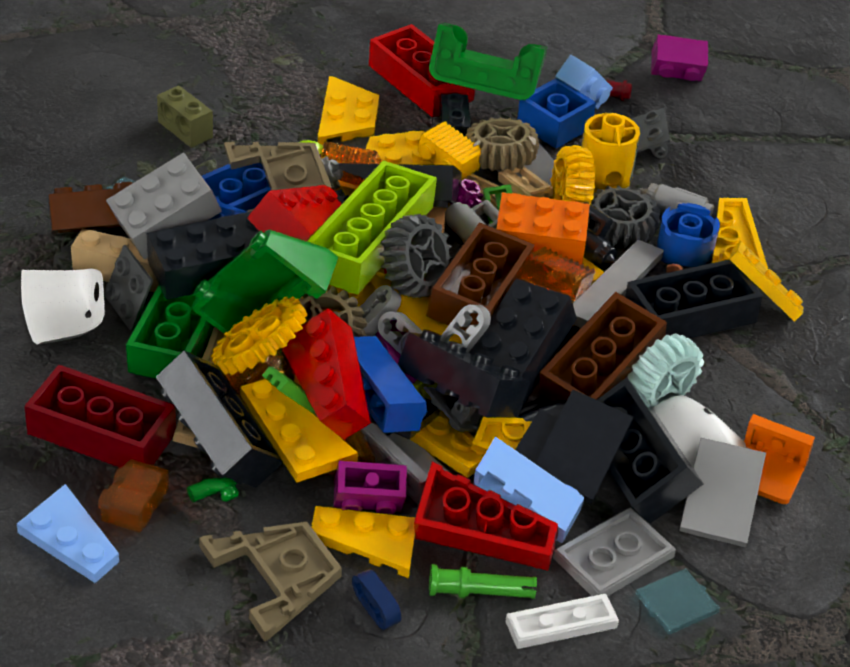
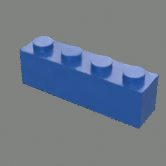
[354,336,427,433]

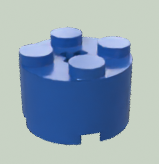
[657,203,720,268]

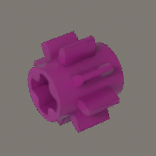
[450,179,484,208]

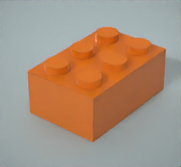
[496,192,590,269]

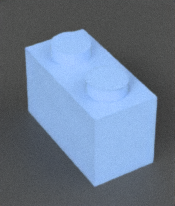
[555,54,613,109]

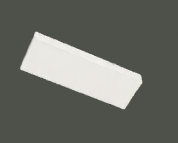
[506,593,619,649]

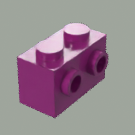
[651,34,708,81]
[333,461,407,514]

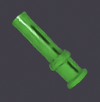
[429,564,537,599]

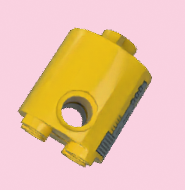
[581,113,640,193]

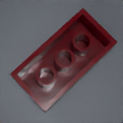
[24,365,176,476]

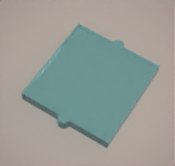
[636,569,720,635]

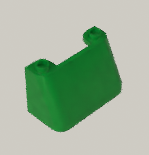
[429,23,548,100]
[191,230,338,333]

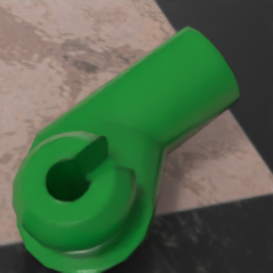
[187,478,239,502]

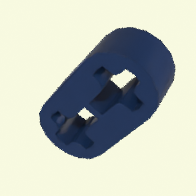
[352,569,402,630]

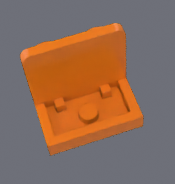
[744,414,815,504]

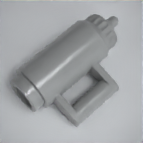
[639,183,714,216]
[445,200,499,243]

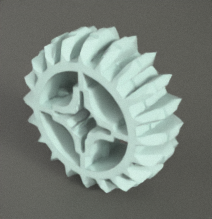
[627,333,704,407]

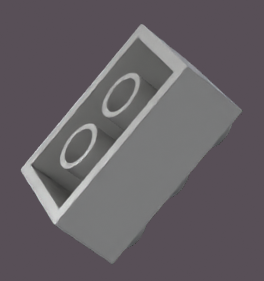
[106,152,222,259]

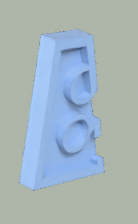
[17,484,119,583]

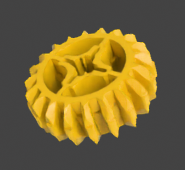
[550,145,596,204]

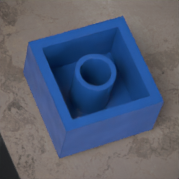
[517,78,596,149]

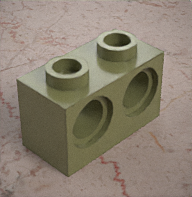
[157,86,213,148]

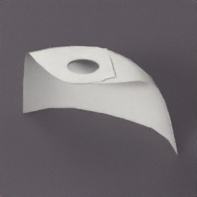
[21,268,105,345]
[652,395,746,469]

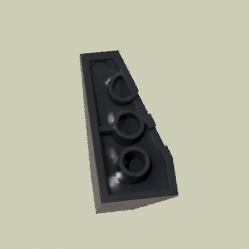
[338,163,462,208]

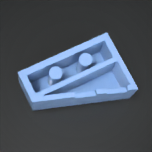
[474,437,584,543]

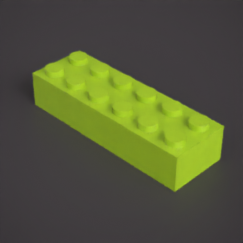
[308,160,437,295]

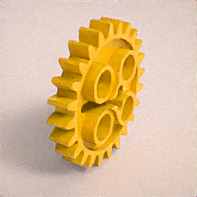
[211,296,308,375]

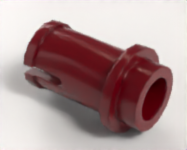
[606,80,632,101]

